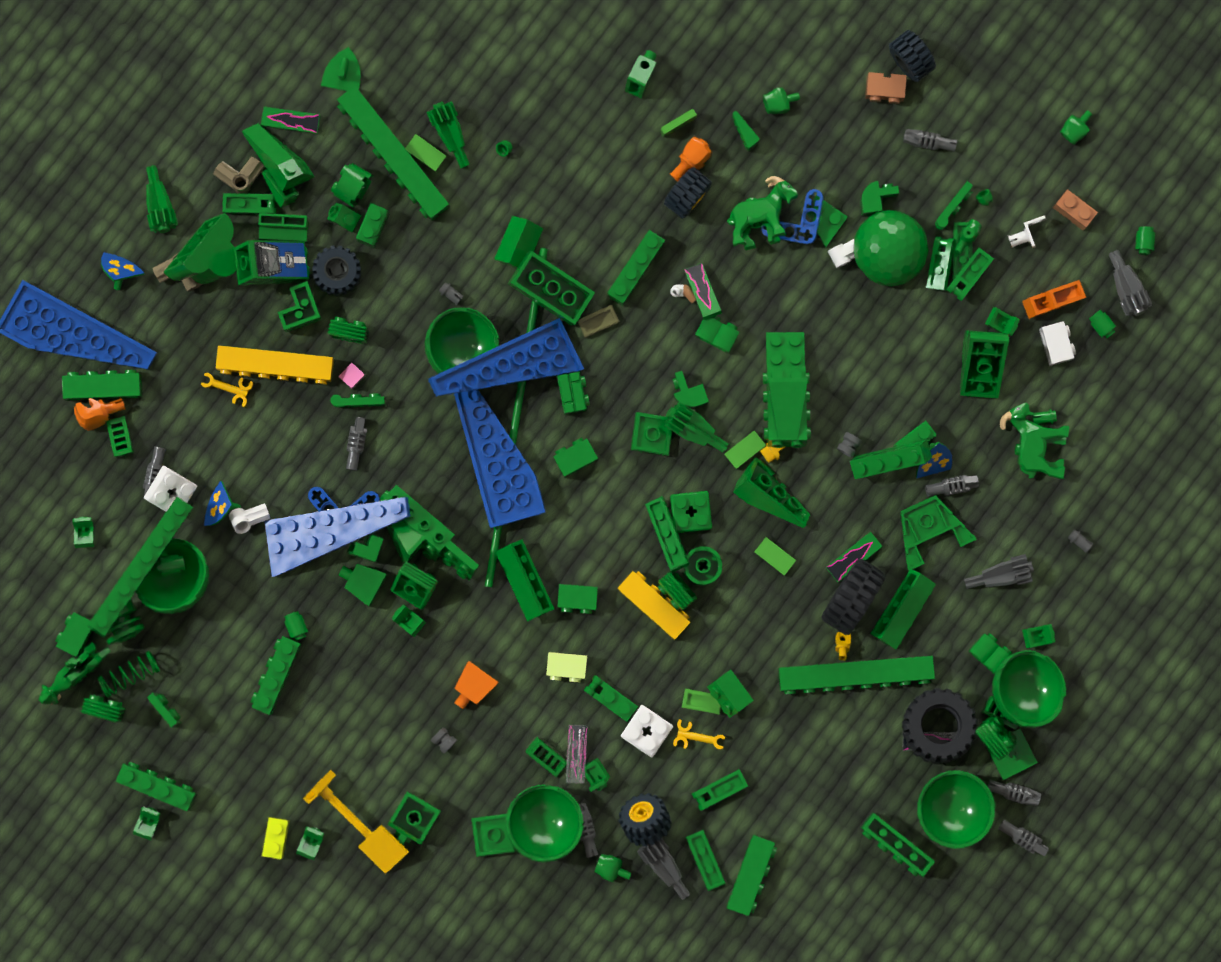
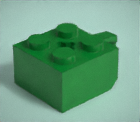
[388,791,441,845]

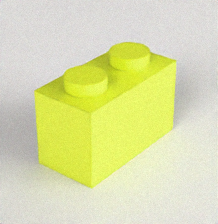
[262,817,290,859]

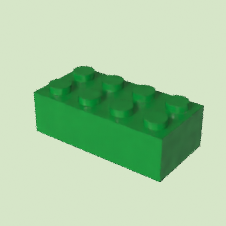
[508,251,595,326]

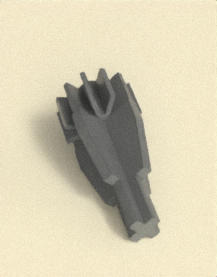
[1109,250,1152,316]
[964,554,1034,589]
[637,838,690,900]

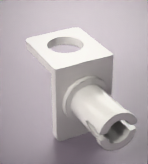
[1008,215,1046,248]

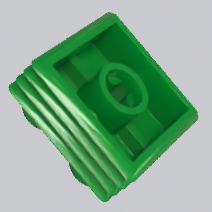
[327,317,369,345]
[670,491,712,533]
[390,562,438,610]
[658,571,697,610]
[80,694,126,723]
[976,715,1017,761]

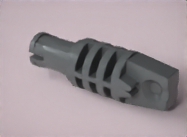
[903,129,957,152]
[346,417,367,471]
[143,446,166,496]
[925,475,979,497]
[988,779,1041,806]
[578,803,599,858]
[998,820,1049,856]

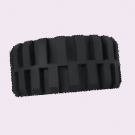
[821,559,886,635]
[902,688,978,764]

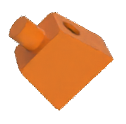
[454,661,499,709]

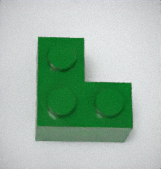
[278,281,322,333]

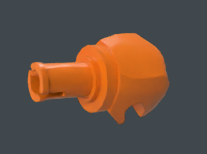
[670,136,712,182]
[74,398,125,431]

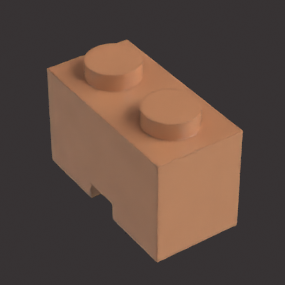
[865,72,907,104]
[1053,189,1098,231]

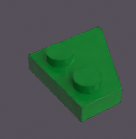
[807,195,847,247]

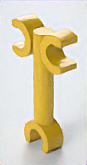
[201,373,254,408]
[673,720,725,749]

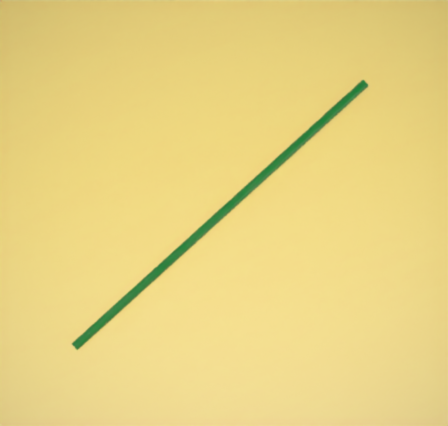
[485,248,548,588]

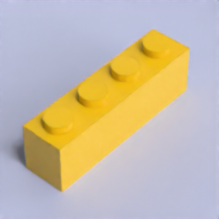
[617,571,690,640]

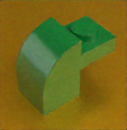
[860,181,899,216]
[672,371,709,409]

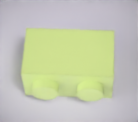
[546,652,587,683]

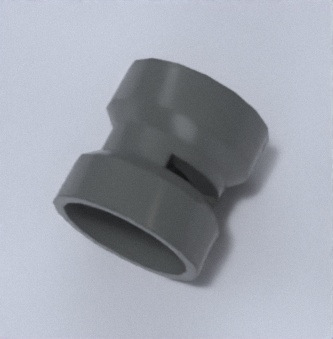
[836,432,862,458]
[430,727,457,754]

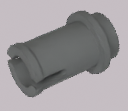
[439,282,464,305]
[1068,530,1093,553]

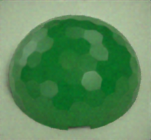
[853,210,928,286]
[425,308,499,374]
[136,539,209,614]
[992,650,1066,728]
[917,770,995,848]
[506,785,583,862]

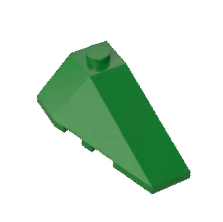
[242,124,314,192]
[733,457,810,528]

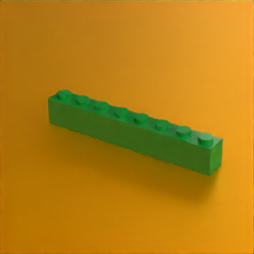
[337,86,450,221]
[88,497,193,638]
[778,656,935,695]

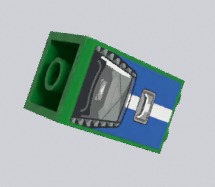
[234,240,310,285]

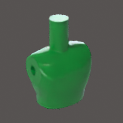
[763,87,800,114]
[1060,110,1093,145]
[954,219,982,254]
[594,854,631,882]

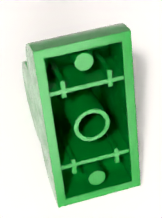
[163,213,236,284]
[960,330,1009,398]

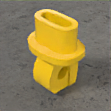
[760,443,785,463]
[835,631,851,661]

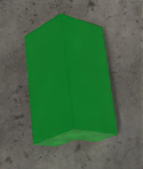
[258,213,309,243]
[494,216,543,270]
[347,535,383,562]

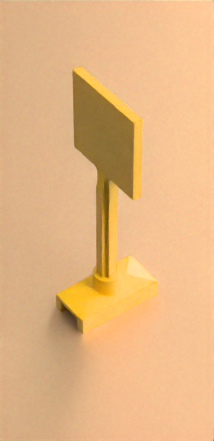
[303,770,409,874]

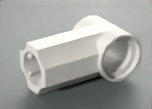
[828,239,855,268]
[229,504,270,534]

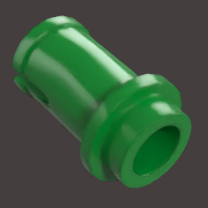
[1032,409,1057,424]

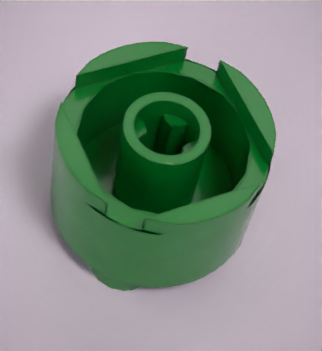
[331,163,373,208]
[683,546,722,586]

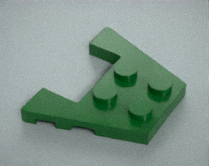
[900,495,977,571]

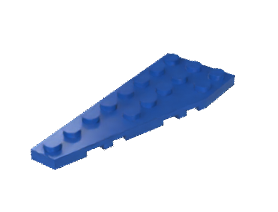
[0,280,157,370]
[454,389,546,529]

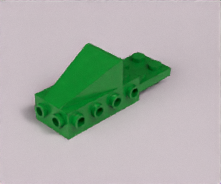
[763,332,811,448]
[380,485,479,581]

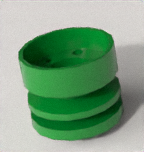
[106,598,145,645]

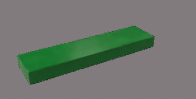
[645,496,690,572]

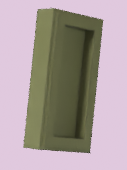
[577,305,620,338]

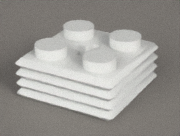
[144,466,197,511]
[621,705,673,757]

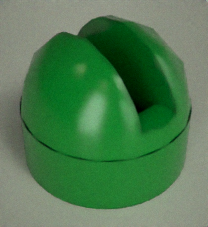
[496,140,513,157]
[976,189,993,206]

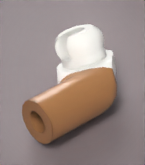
[670,284,696,304]

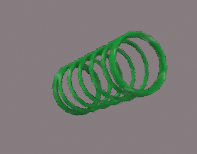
[97,650,160,698]

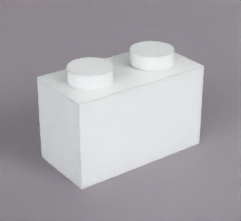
[1039,321,1076,366]

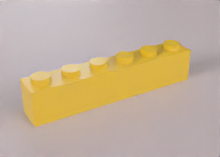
[216,346,334,385]

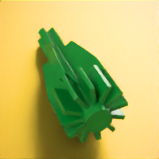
[426,101,470,169]
[146,165,178,233]
[664,402,729,453]

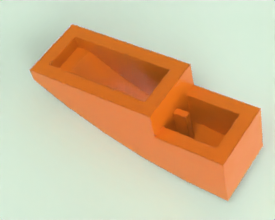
[1022,280,1086,319]

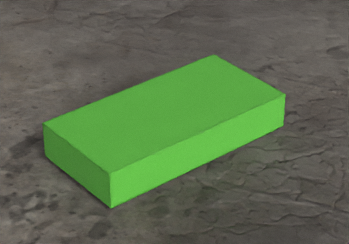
[660,109,697,137]
[405,134,447,172]
[724,431,766,469]
[754,537,796,576]
[682,689,721,715]

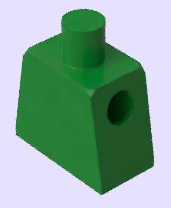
[624,50,657,99]
[338,564,387,607]

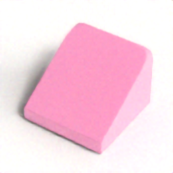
[338,363,365,390]

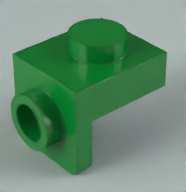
[327,203,361,232]
[985,307,1020,336]
[72,516,94,548]
[392,604,426,637]
[1022,624,1055,649]
[581,758,610,792]
[133,807,160,840]
[296,827,324,861]

